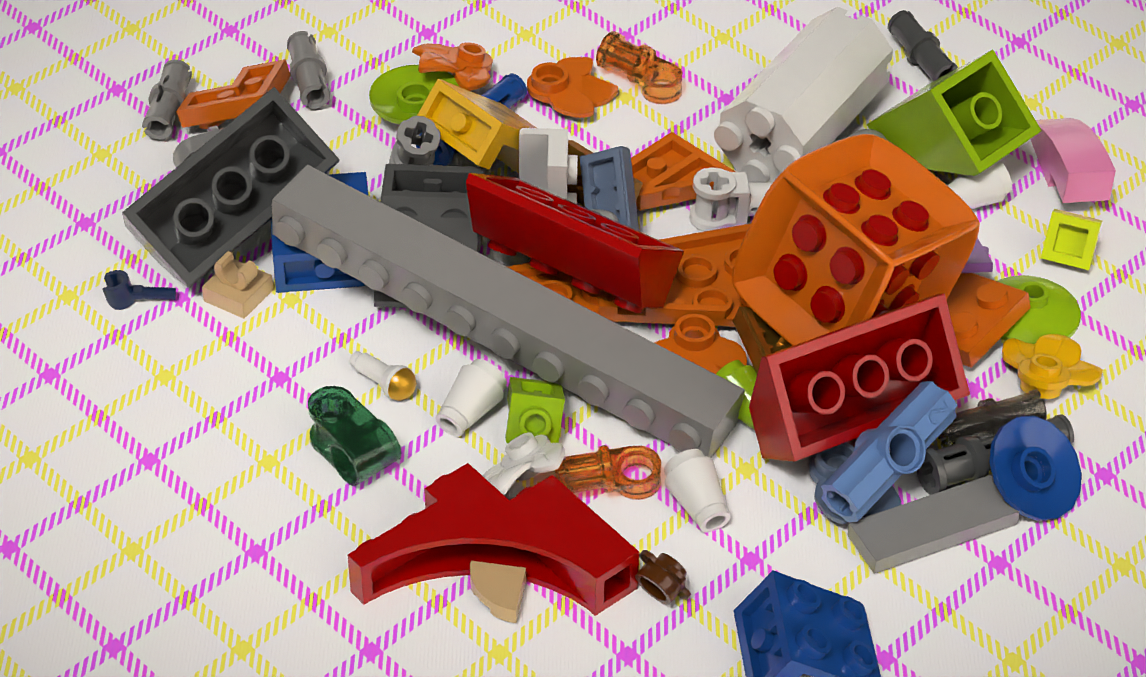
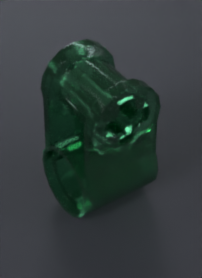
[308,386,402,486]

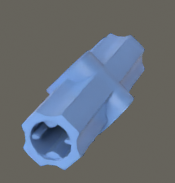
[821,381,958,522]

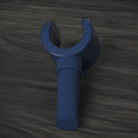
[102,270,176,310]

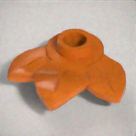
[412,42,493,91]
[527,57,618,118]
[654,314,747,374]

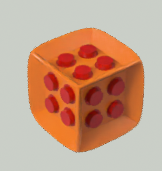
[732,134,980,346]

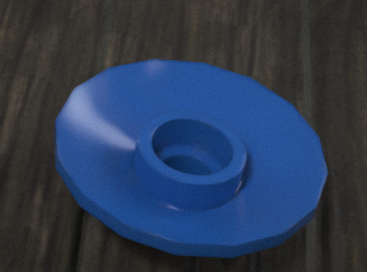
[989,416,1082,521]

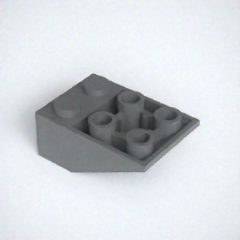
[374,164,484,308]

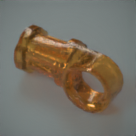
[596,31,683,104]
[554,445,661,500]

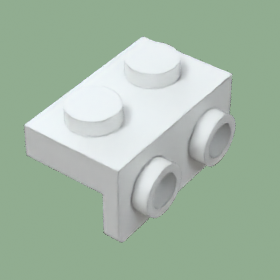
[519,128,578,204]

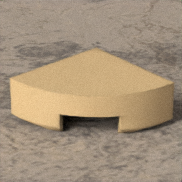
[470,561,526,623]

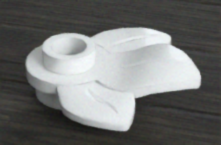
[482,432,565,496]

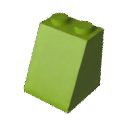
[866,49,1042,176]

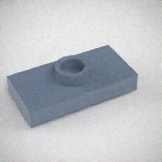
[579,146,639,231]

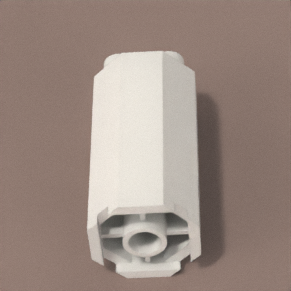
[714,6,893,182]

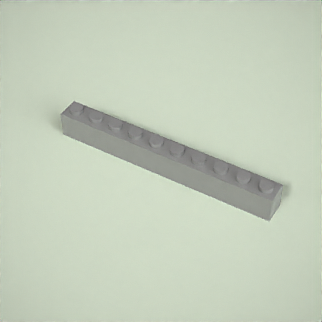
[272,164,745,458]

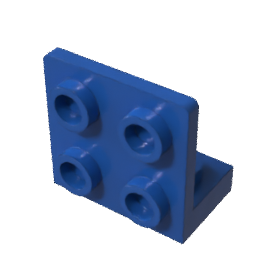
[733,570,881,677]

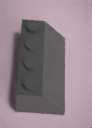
[122,87,340,288]

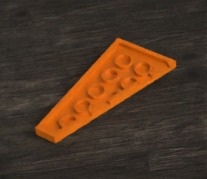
[506,223,751,327]

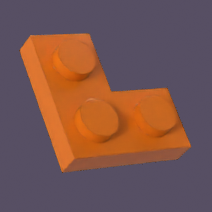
[176,59,291,129]

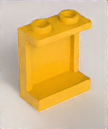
[417,79,537,174]

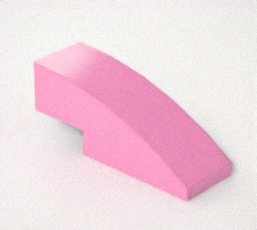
[1030,118,1116,203]

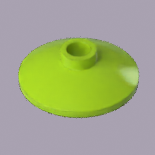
[369,65,460,125]
[997,275,1081,344]

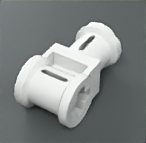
[689,167,776,231]

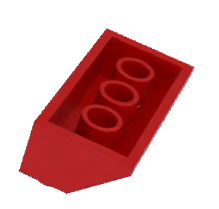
[466,173,684,313]
[749,293,970,462]

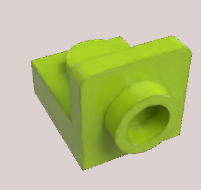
[505,377,565,444]

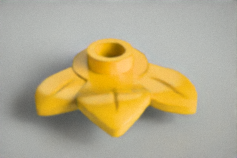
[1001,334,1103,399]

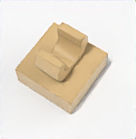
[202,251,274,319]

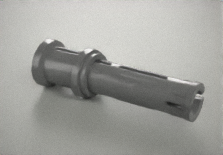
[916,414,1074,495]

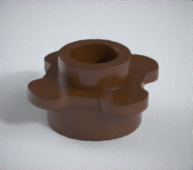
[635,550,691,605]

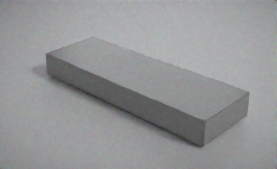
[847,474,1020,574]

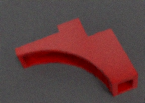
[347,463,639,616]

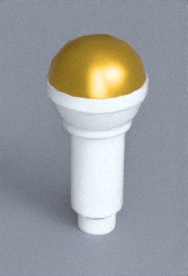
[349,351,417,401]

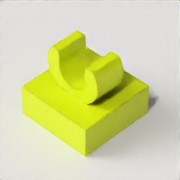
[1041,209,1103,270]

